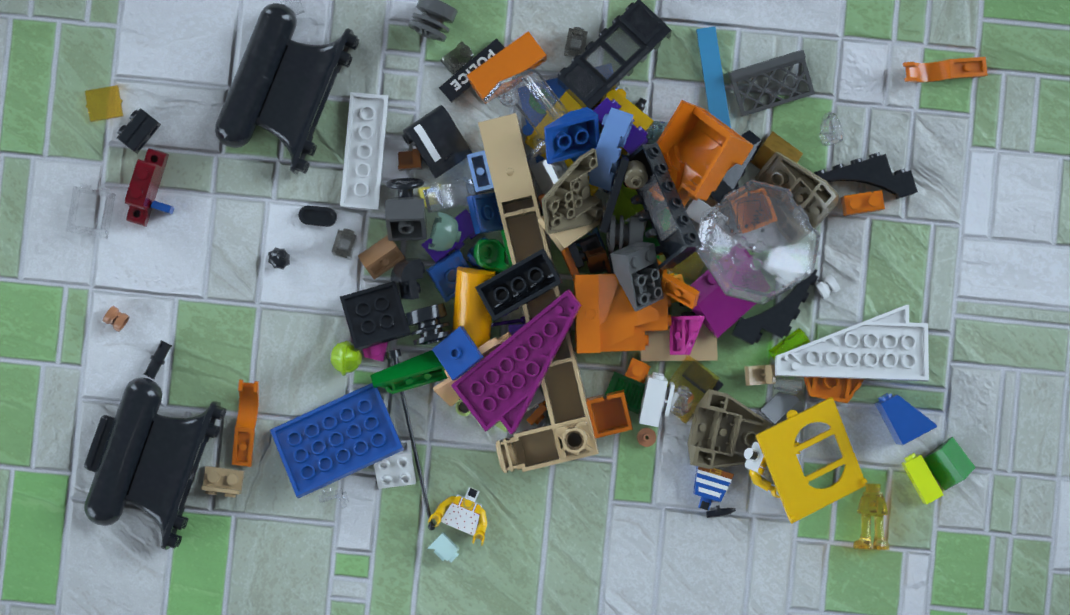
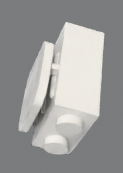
[638,372,675,427]

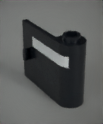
[402,105,472,178]

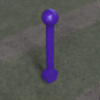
[491,316,526,327]

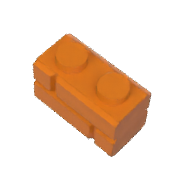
[841,190,885,216]

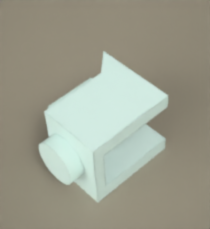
[427,532,459,562]

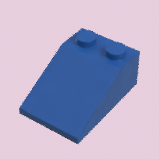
[544,107,600,164]

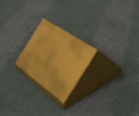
[750,131,803,170]

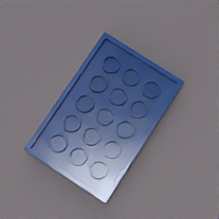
[270,383,404,499]

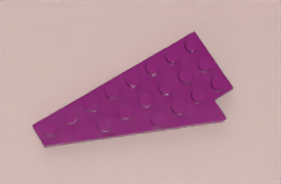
[451,290,581,434]

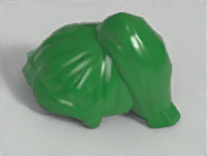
[474,239,510,275]

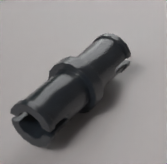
[144,340,172,380]

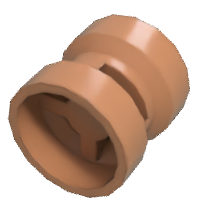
[102,305,130,332]

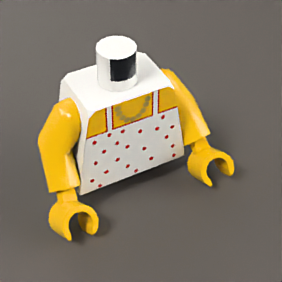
[744,441,800,498]
[428,487,488,546]

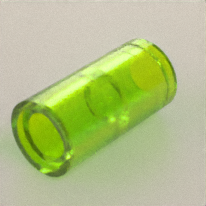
[768,328,810,360]

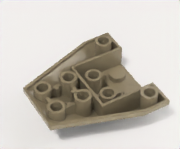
[541,148,603,234]

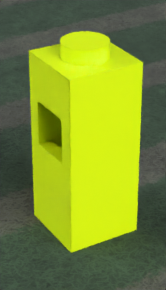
[901,453,944,504]

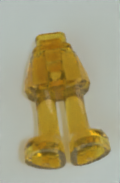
[853,483,890,550]

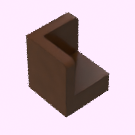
[398,149,422,171]
[584,246,611,273]

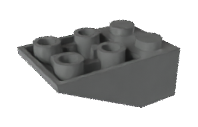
[611,241,664,311]

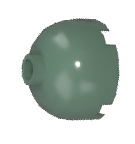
[428,212,461,251]

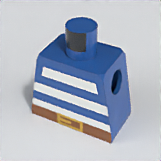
[693,466,734,511]

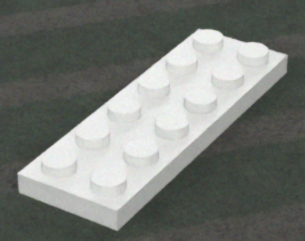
[340,92,389,210]

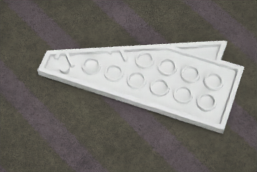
[775,305,929,381]

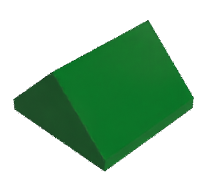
[923,437,976,490]

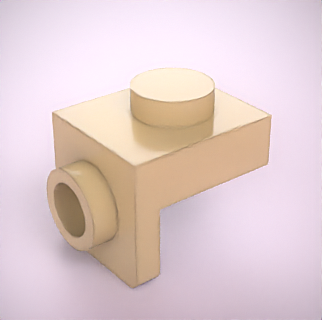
[744,364,776,386]

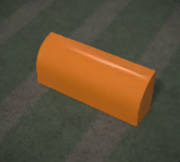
[466,31,547,104]

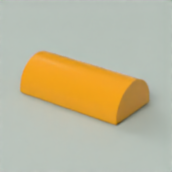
[452,266,496,348]

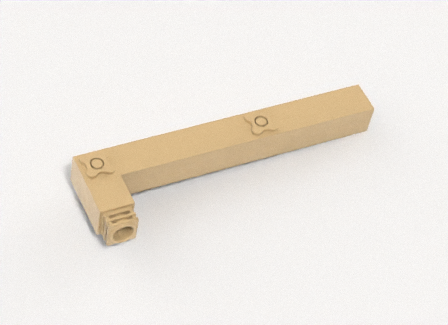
[478,113,599,473]

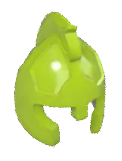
[330,341,362,376]

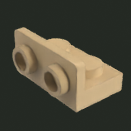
[201,466,245,498]

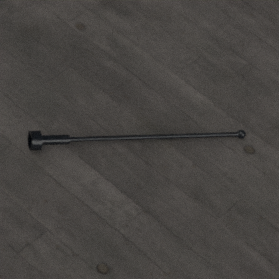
[385,349,435,530]

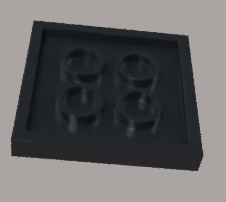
[340,281,411,351]

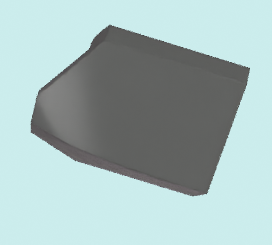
[760,392,804,425]

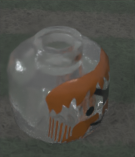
[670,386,694,416]

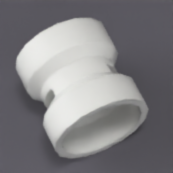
[814,274,841,300]

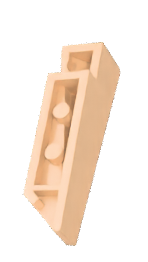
[433,332,512,406]

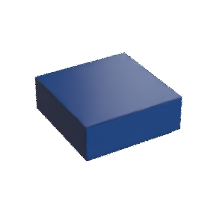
[151,201,174,214]

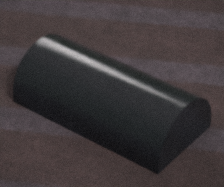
[475,249,563,322]

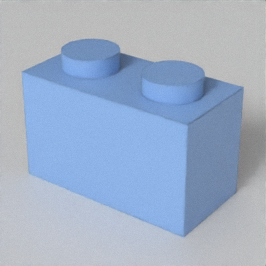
[467,150,494,194]

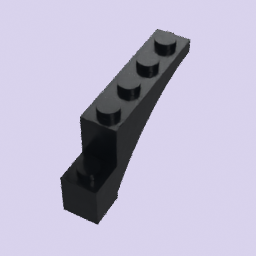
[814,152,918,199]
[731,267,818,345]

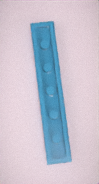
[696,26,731,128]

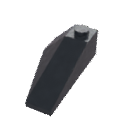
[710,130,763,205]

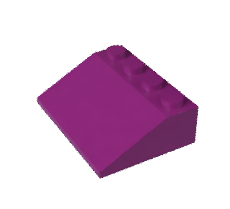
[690,242,771,338]

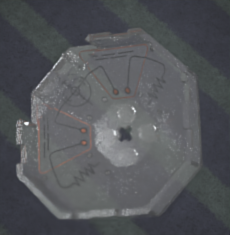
[696,180,821,305]

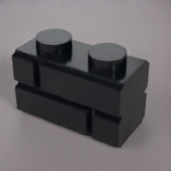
[117,108,161,154]

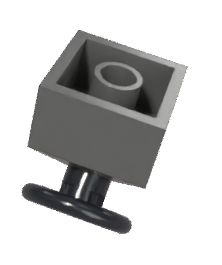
[385,178,427,241]

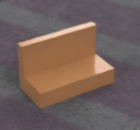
[358,235,405,280]

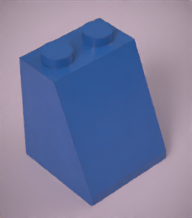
[874,393,937,445]

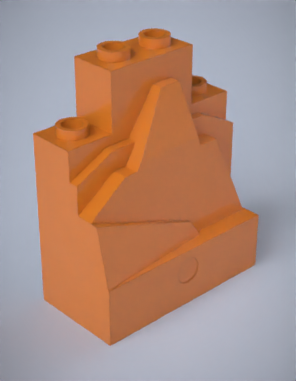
[649,100,754,209]
[573,273,671,353]

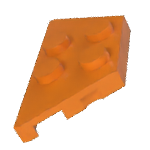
[803,377,865,403]

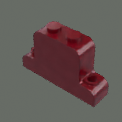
[125,148,169,227]

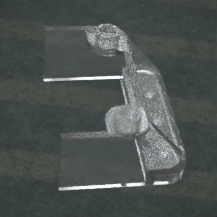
[483,69,569,160]

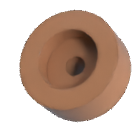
[637,428,656,447]

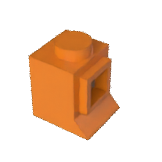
[624,358,651,383]

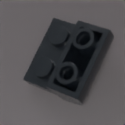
[391,258,425,300]

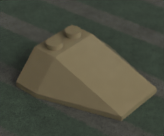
[754,152,839,246]
[687,389,773,469]

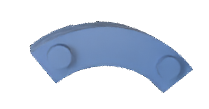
[588,107,633,191]

